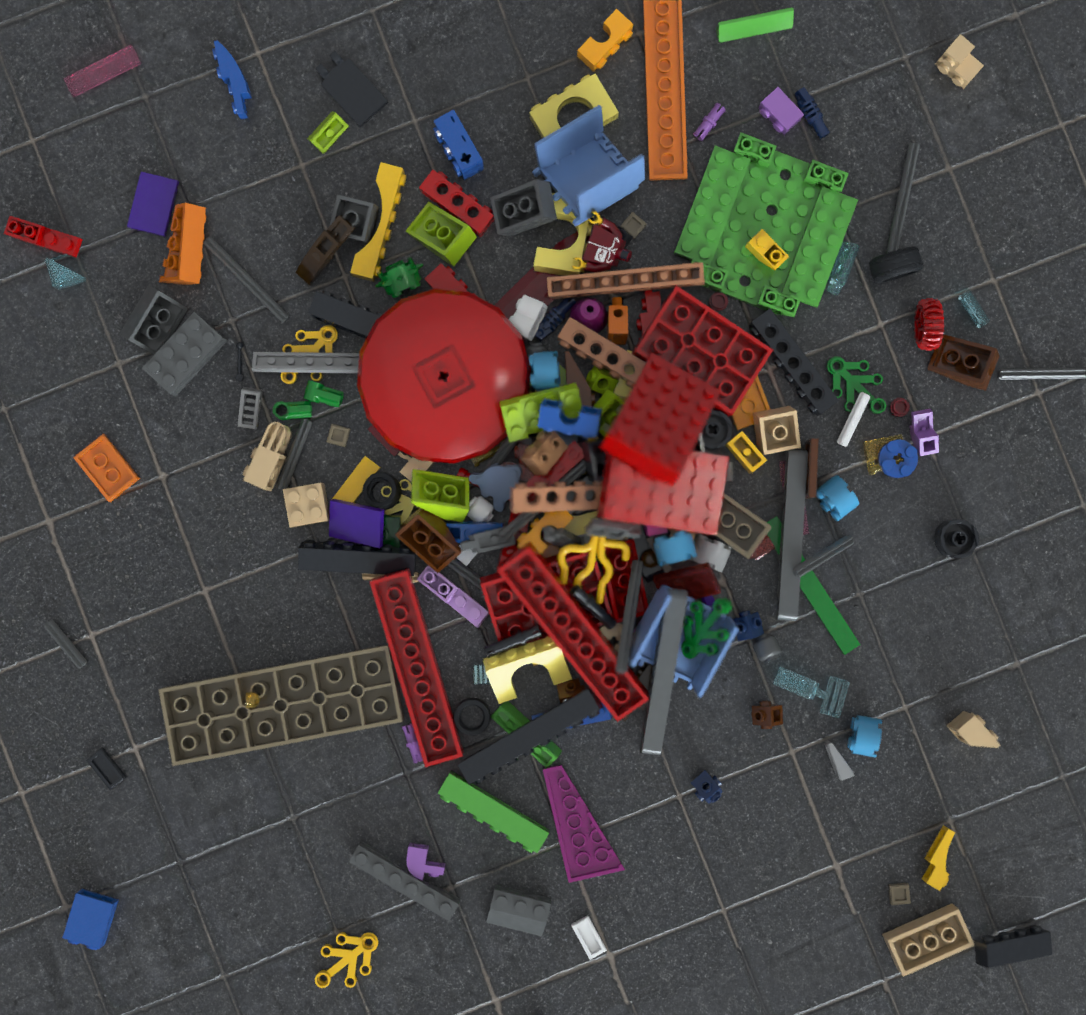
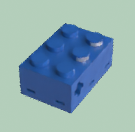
[433,109,484,180]

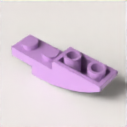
[417,565,489,628]

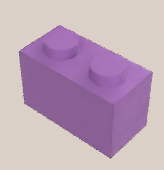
[758,87,804,135]

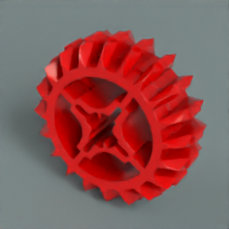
[914,298,945,351]

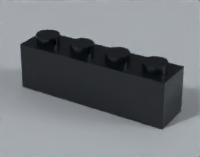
[974,925,1052,968]

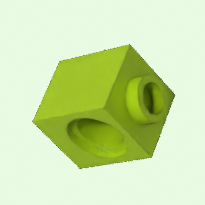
[586,366,619,394]

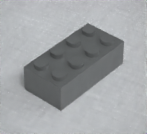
[142,312,227,396]

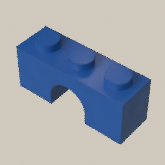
[538,398,602,439]

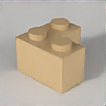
[935,34,984,89]

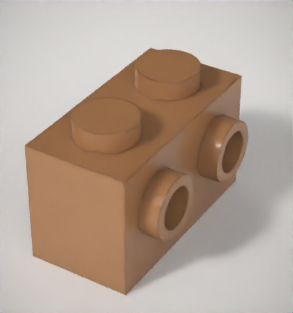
[521,431,568,475]

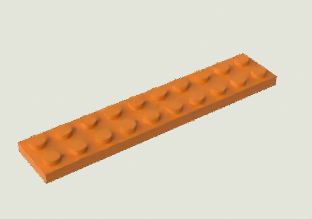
[643,0,688,180]

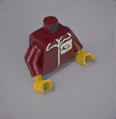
[571,211,632,273]

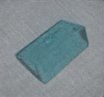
[958,290,990,328]

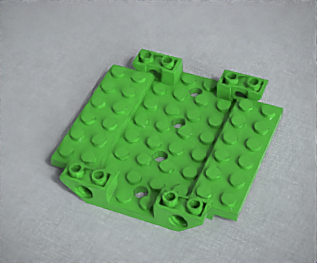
[674,133,858,317]

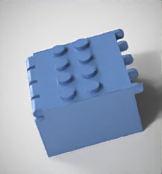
[532,105,645,226]
[629,585,739,697]

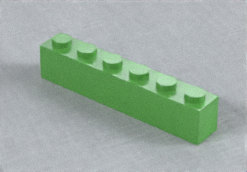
[438,771,549,853]

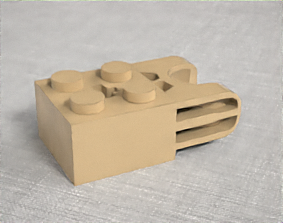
[243,422,292,491]

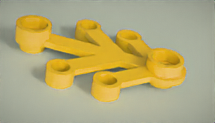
[281,325,338,384]
[315,932,378,988]

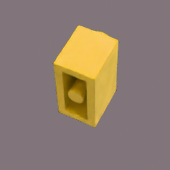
[725,431,767,474]

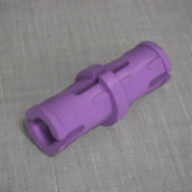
[693,103,726,141]
[402,723,423,763]

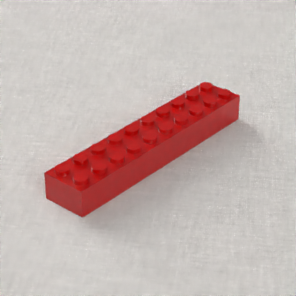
[497,541,649,722]
[370,568,464,767]

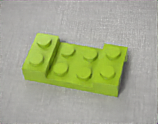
[499,383,582,442]

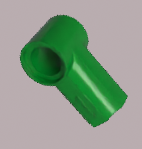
[303,380,344,408]
[273,401,312,421]

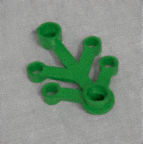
[827,356,886,414]
[681,598,731,659]

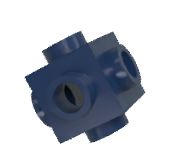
[732,610,764,641]
[691,771,723,804]

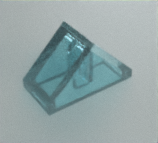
[45,258,87,290]

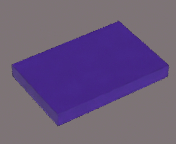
[127,172,179,237]
[329,499,384,548]

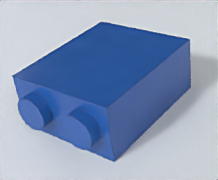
[62,889,119,950]

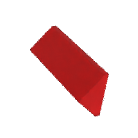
[602,538,648,623]

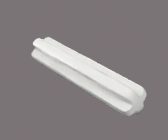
[837,392,870,447]

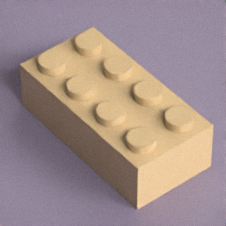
[882,903,974,976]

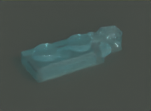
[827,241,860,295]
[772,666,827,700]

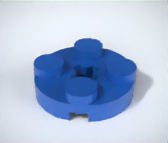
[878,439,918,478]

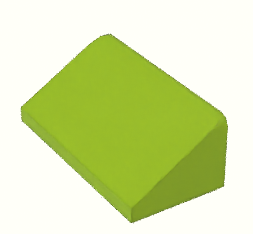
[307,111,349,154]

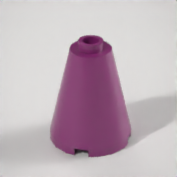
[570,297,608,333]

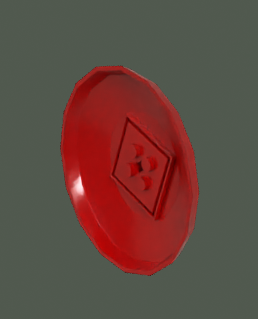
[357,289,531,464]

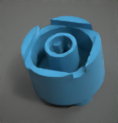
[529,351,560,391]
[816,475,859,522]
[653,531,697,567]
[847,715,882,758]

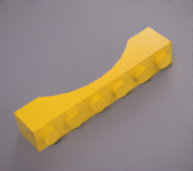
[350,162,407,282]

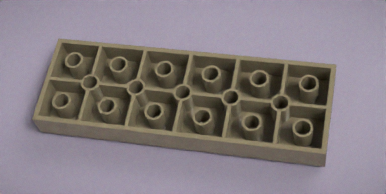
[159,644,405,766]

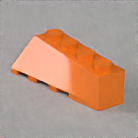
[159,203,206,285]

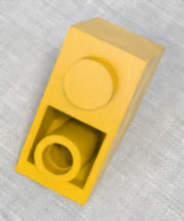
[745,229,789,270]

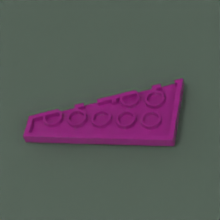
[543,764,625,883]

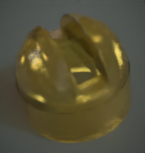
[246,692,260,708]

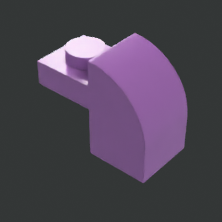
[910,409,939,456]
[406,843,446,880]

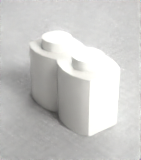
[509,295,548,341]

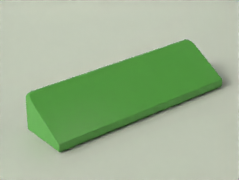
[716,7,794,43]
[490,701,562,768]

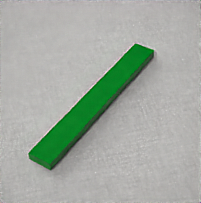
[766,516,861,655]

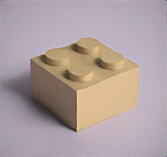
[753,406,801,455]
[283,483,330,528]

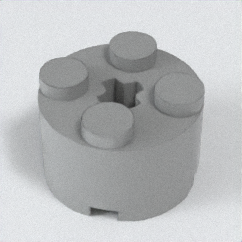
[689,533,731,573]

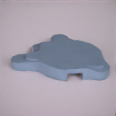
[469,463,522,512]

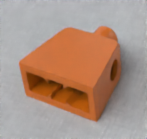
[607,297,628,345]

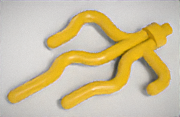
[557,535,630,604]

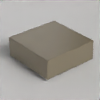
[620,212,647,240]
[327,424,351,448]
[888,883,911,905]

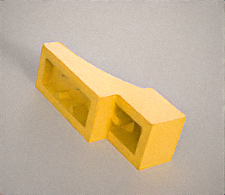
[922,825,955,891]

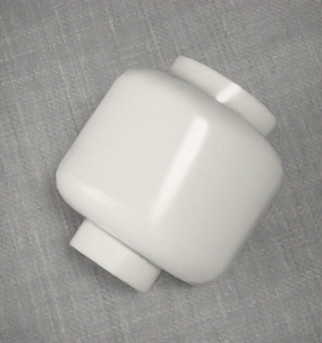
[467,496,494,522]

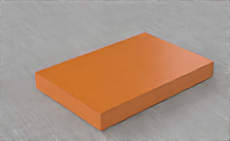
[73,434,140,502]

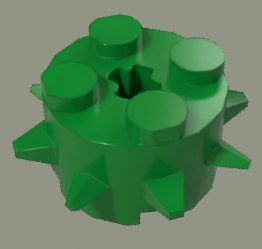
[375,257,423,298]

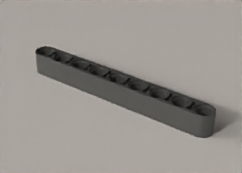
[776,449,808,621]
[640,588,687,755]

